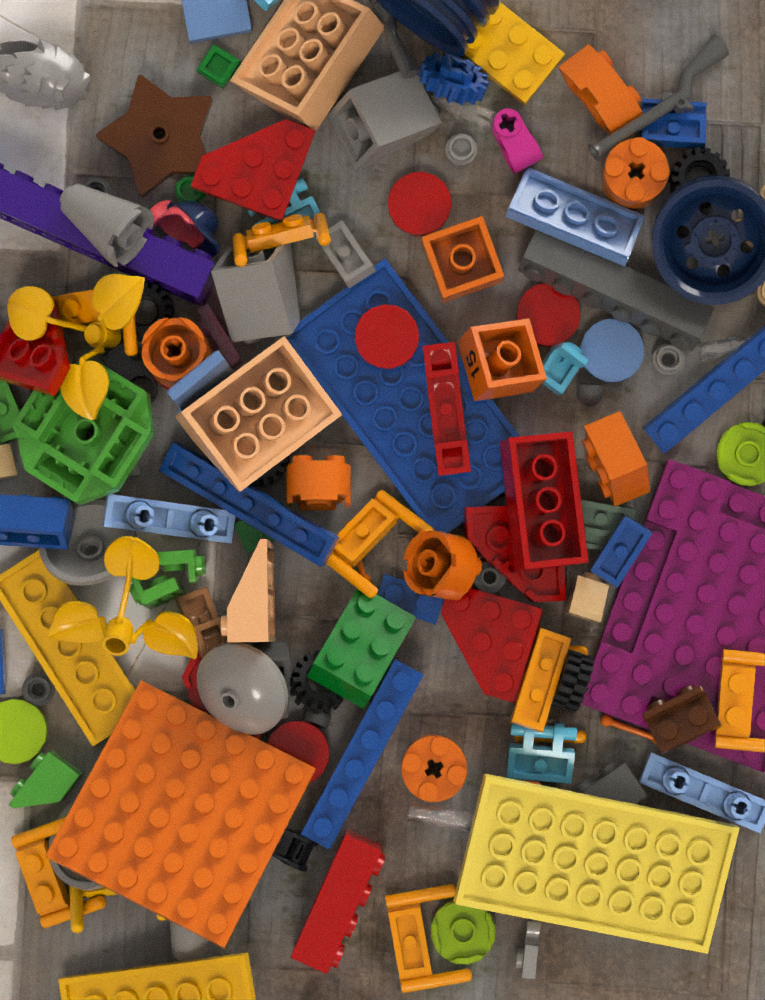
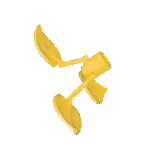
[7,274,145,420]
[47,536,198,659]

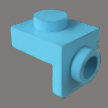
[542,342,589,395]

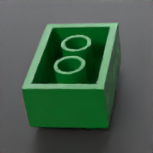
[307,589,416,709]

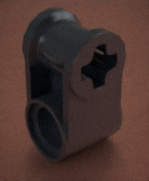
[272,828,319,872]

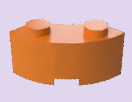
[558,44,643,135]

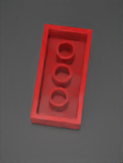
[499,431,588,572]
[290,829,385,974]

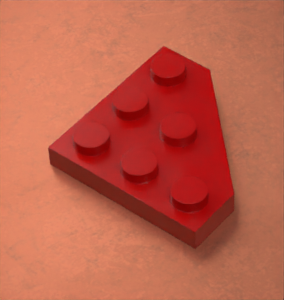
[191,119,316,222]
[0,297,70,397]
[463,506,566,603]
[441,588,544,703]

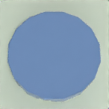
[580,319,644,383]

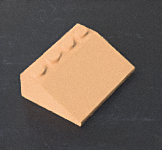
[230,0,384,131]
[175,336,342,492]
[221,539,276,642]

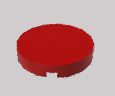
[388,172,452,237]
[516,283,581,348]
[355,304,419,370]
[267,721,330,783]

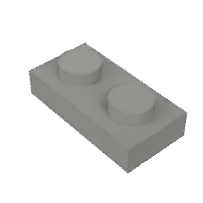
[315,220,376,288]

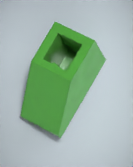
[8,750,84,808]

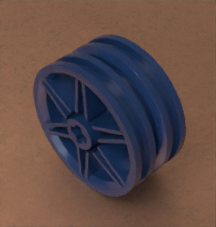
[376,0,499,57]
[652,175,765,305]

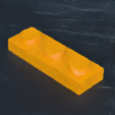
[510,628,571,733]

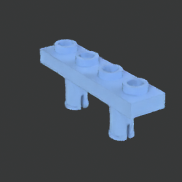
[102,494,236,544]
[638,752,765,834]

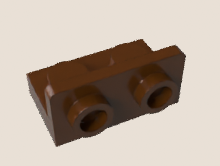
[642,685,722,755]

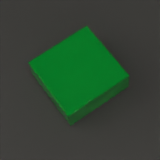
[196,44,241,90]

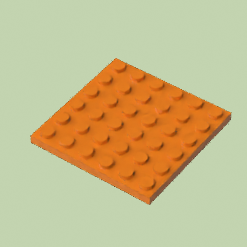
[45,680,316,949]

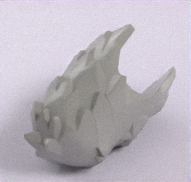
[0,39,91,110]

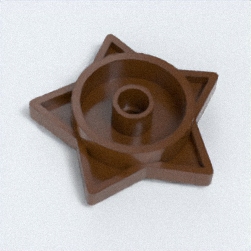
[96,75,213,197]

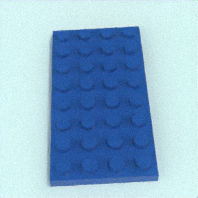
[286,258,520,533]

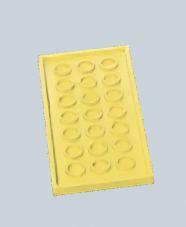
[453,773,740,954]

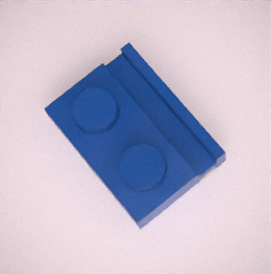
[640,98,707,150]

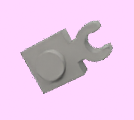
[515,918,541,979]

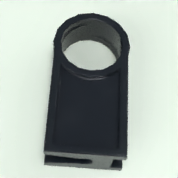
[101,342,158,403]

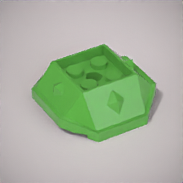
[12,360,154,505]

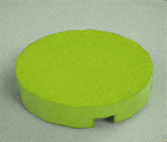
[715,422,765,487]
[0,699,48,764]
[431,900,496,965]

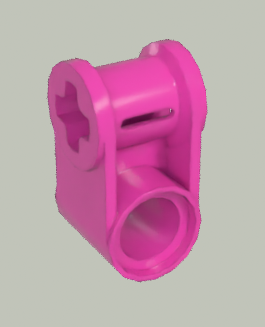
[492,108,543,174]

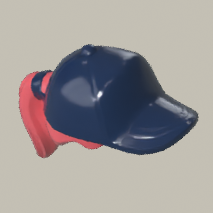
[150,200,220,258]

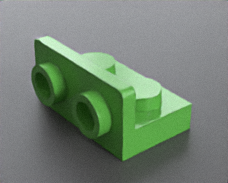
[156,549,206,583]
[130,575,186,610]

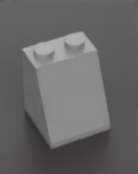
[327,71,442,171]
[211,243,300,344]

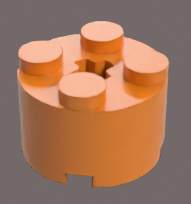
[601,137,670,209]
[142,317,212,388]
[286,455,351,511]
[403,530,482,601]
[401,734,467,802]

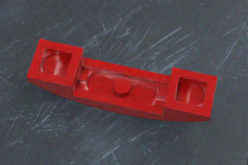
[422,342,471,476]

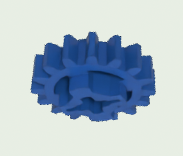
[418,52,489,105]

